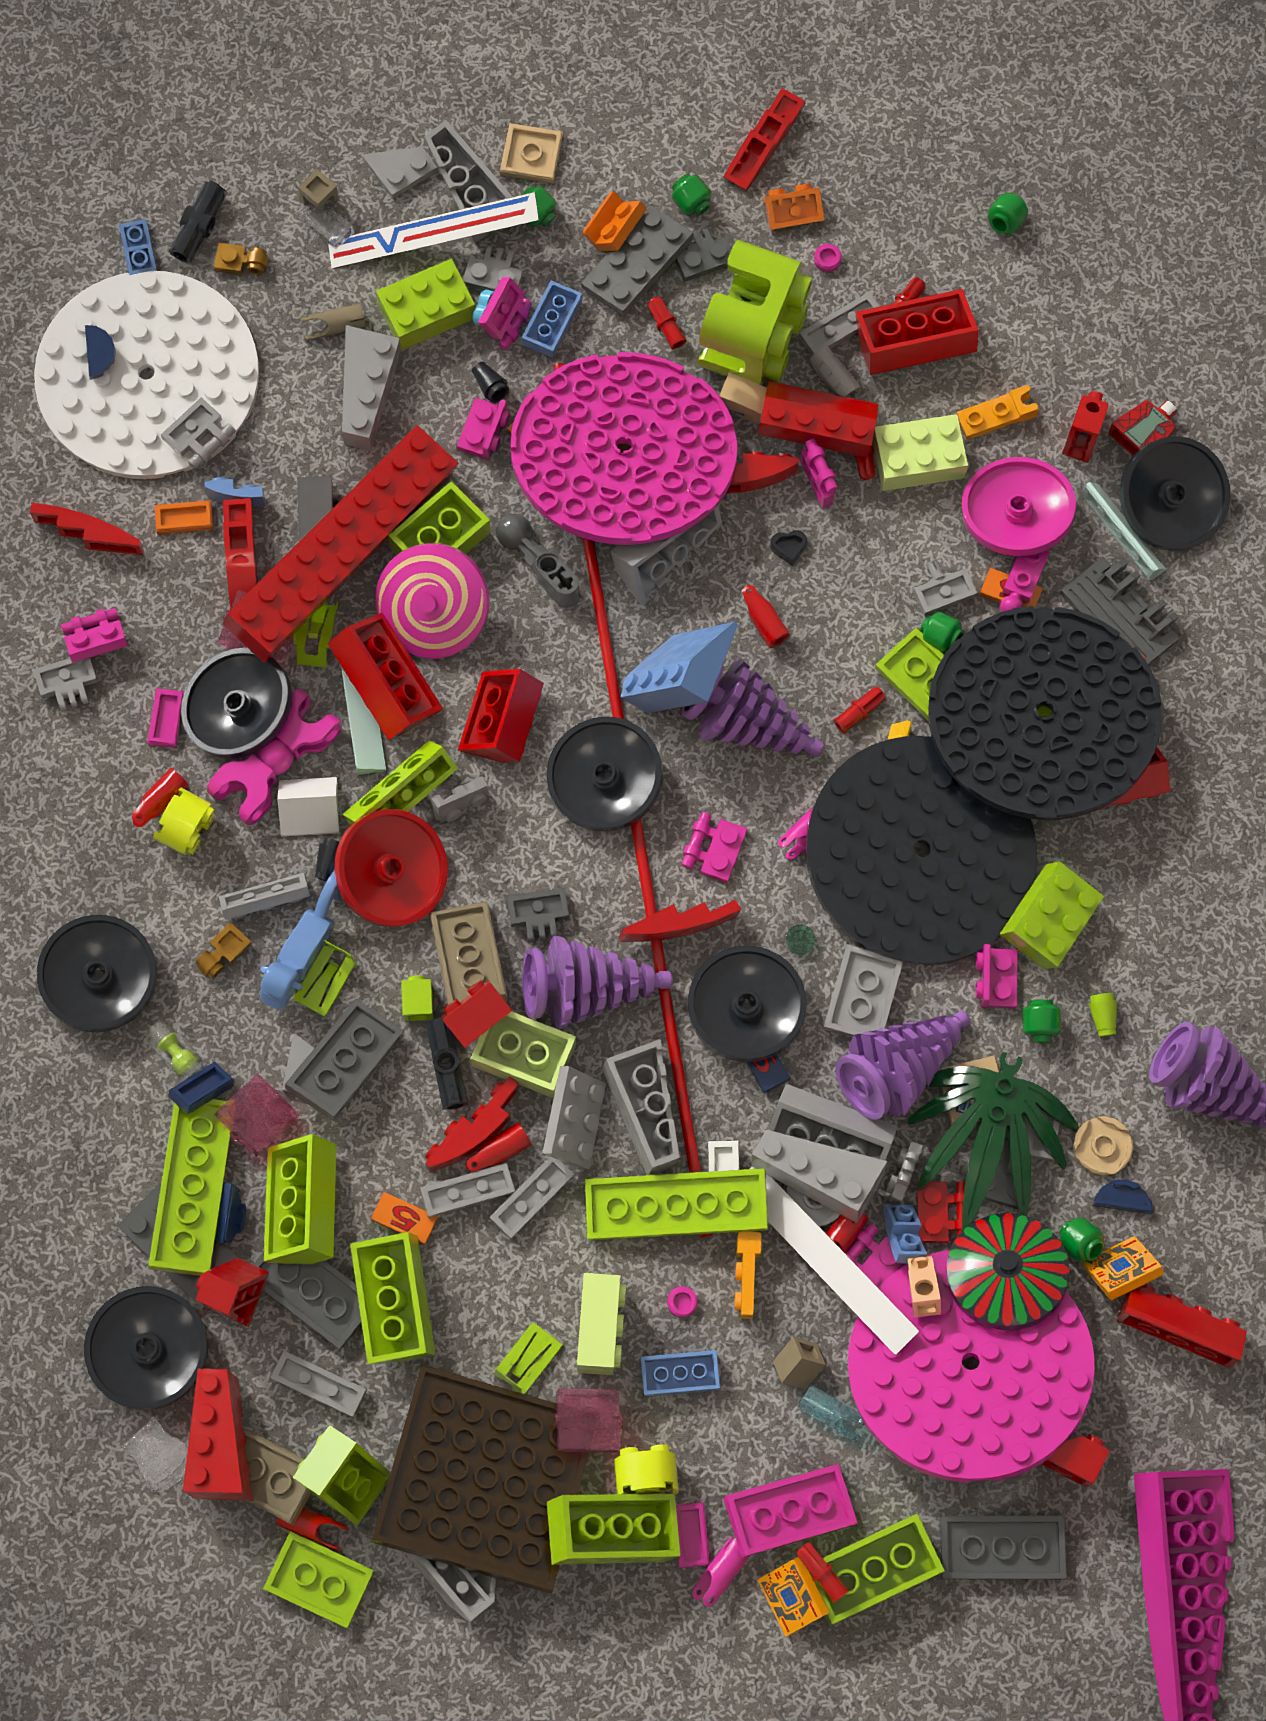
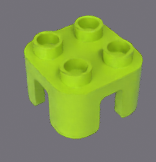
[697,240,813,386]

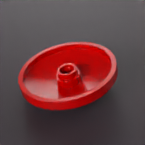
[334,809,448,927]

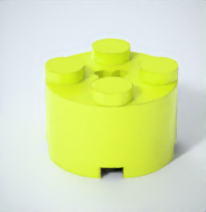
[153,788,215,855]
[614,1445,679,1495]

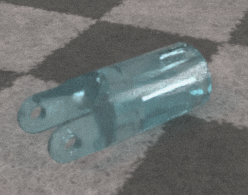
[797,1385,866,1441]

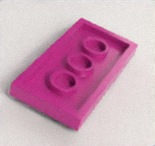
[723,1464,858,1558]

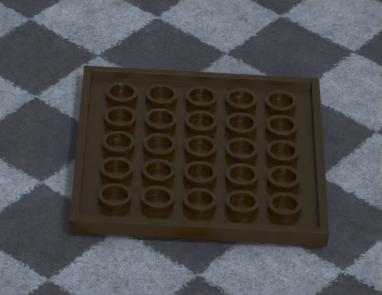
[371,1365,598,1594]

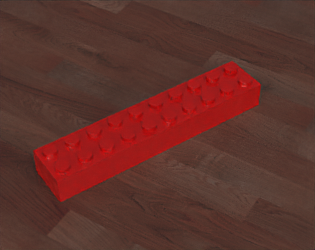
[222,425,459,663]

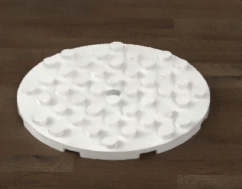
[34,271,259,479]

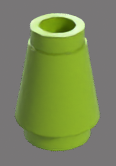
[1088,993,1117,1037]

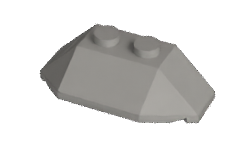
[406,1553,496,1622]

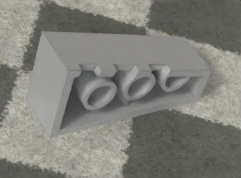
[424,120,513,244]
[342,325,401,451]
[602,1039,680,1175]
[752,1130,887,1223]

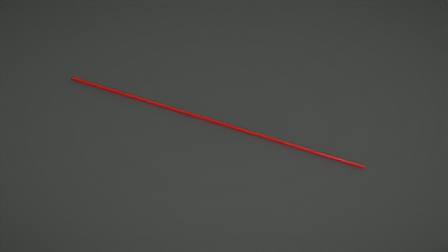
[553,363,712,1238]

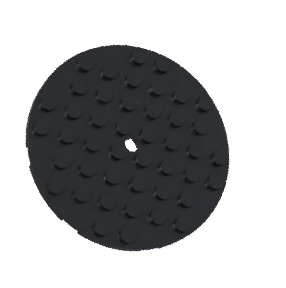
[928,606,1162,820]
[805,736,1037,966]

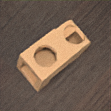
[907,1256,941,1318]

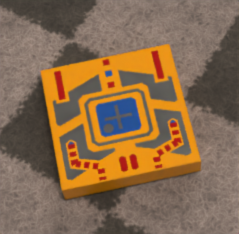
[1082,1236,1164,1300]
[757,1557,830,1637]

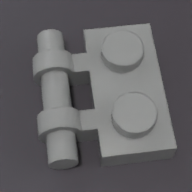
[161,397,236,469]

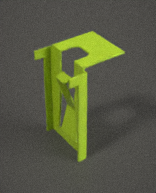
[294,601,338,667]
[293,940,357,1017]
[493,1322,563,1394]

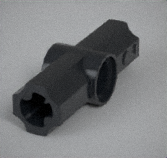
[169,181,227,263]
[425,1017,468,1110]

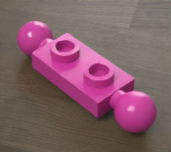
[1000,551,1050,612]

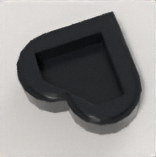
[770,530,807,565]

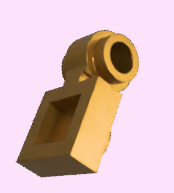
[214,243,269,275]
[195,922,252,979]

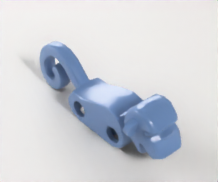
[260,870,342,1010]

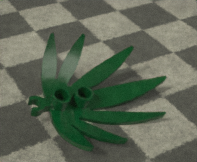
[907,1052,1079,1231]

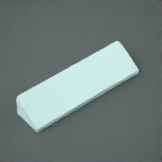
[1082,482,1166,580]
[341,666,386,775]

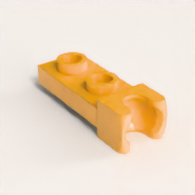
[956,385,1039,440]
[734,1231,761,1319]

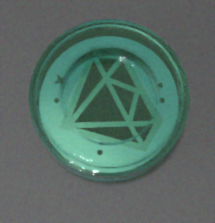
[786,924,815,955]

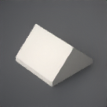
[277,777,339,837]

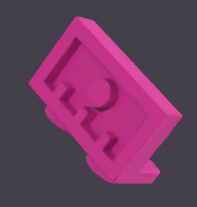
[456,397,510,460]
[975,944,1018,1009]

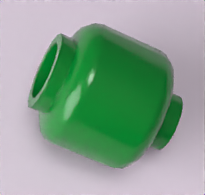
[671,174,712,216]
[520,185,557,227]
[987,193,1028,234]
[920,612,965,654]
[1022,999,1061,1043]
[1059,1217,1105,1263]

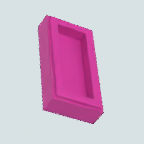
[147,688,184,748]
[676,1503,710,1568]

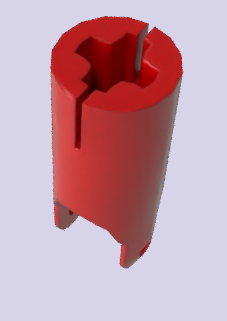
[742,585,791,648]
[132,768,189,827]
[465,1122,532,1172]
[826,1213,869,1253]
[276,1507,349,1550]

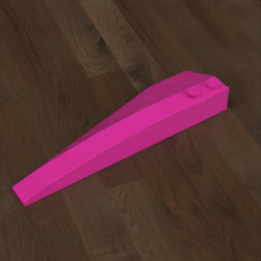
[1134,1469,1234,1721]

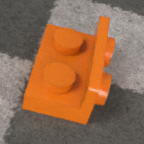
[762,183,825,230]
[583,192,647,251]

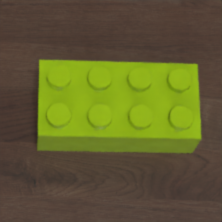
[547,1494,680,1565]
[809,1514,945,1627]

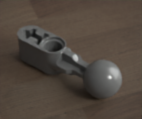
[496,513,580,608]

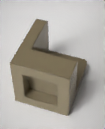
[298,169,339,209]
[774,1337,826,1389]

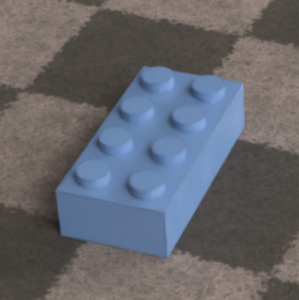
[522,280,582,358]
[640,1350,720,1397]

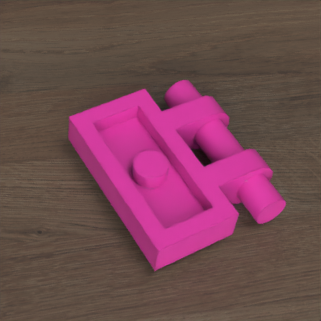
[478,277,532,350]
[800,438,838,509]
[61,608,127,663]
[681,812,747,883]
[845,1223,903,1287]

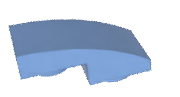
[119,219,157,275]
[205,477,266,507]
[883,1204,927,1263]

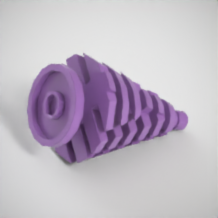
[681,658,824,757]
[522,935,673,1030]
[836,1011,970,1120]
[1149,1022,1266,1128]

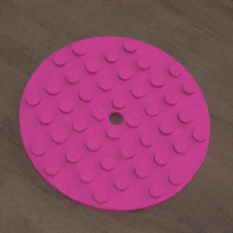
[511,352,737,545]
[848,1250,1095,1483]

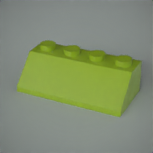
[264,1134,337,1264]
[350,1232,436,1365]

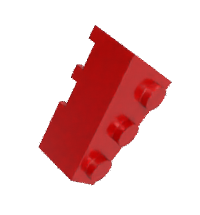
[195,1258,270,1327]

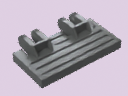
[1060,557,1179,665]

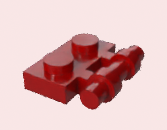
[916,1181,972,1243]

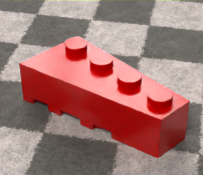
[183,1369,254,1501]

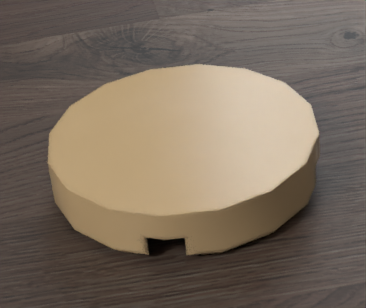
[1073,1116,1134,1176]

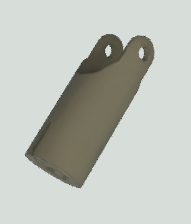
[300,303,366,340]

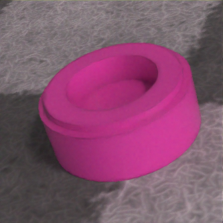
[814,244,842,272]
[667,1286,698,1318]

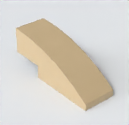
[719,372,767,424]

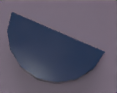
[85,325,116,380]
[1092,1179,1153,1215]
[215,1183,246,1243]

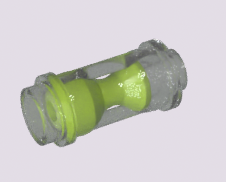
[147,1021,205,1080]

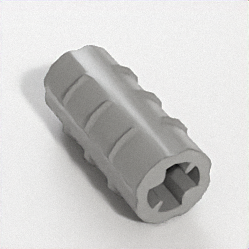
[809,346,862,399]

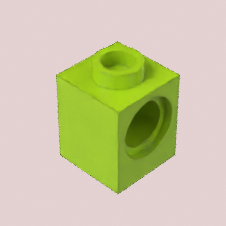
[401,975,434,1022]

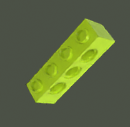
[342,740,458,826]

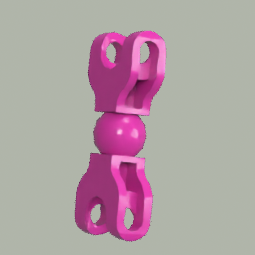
[207,689,342,825]

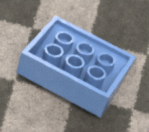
[620,622,738,713]

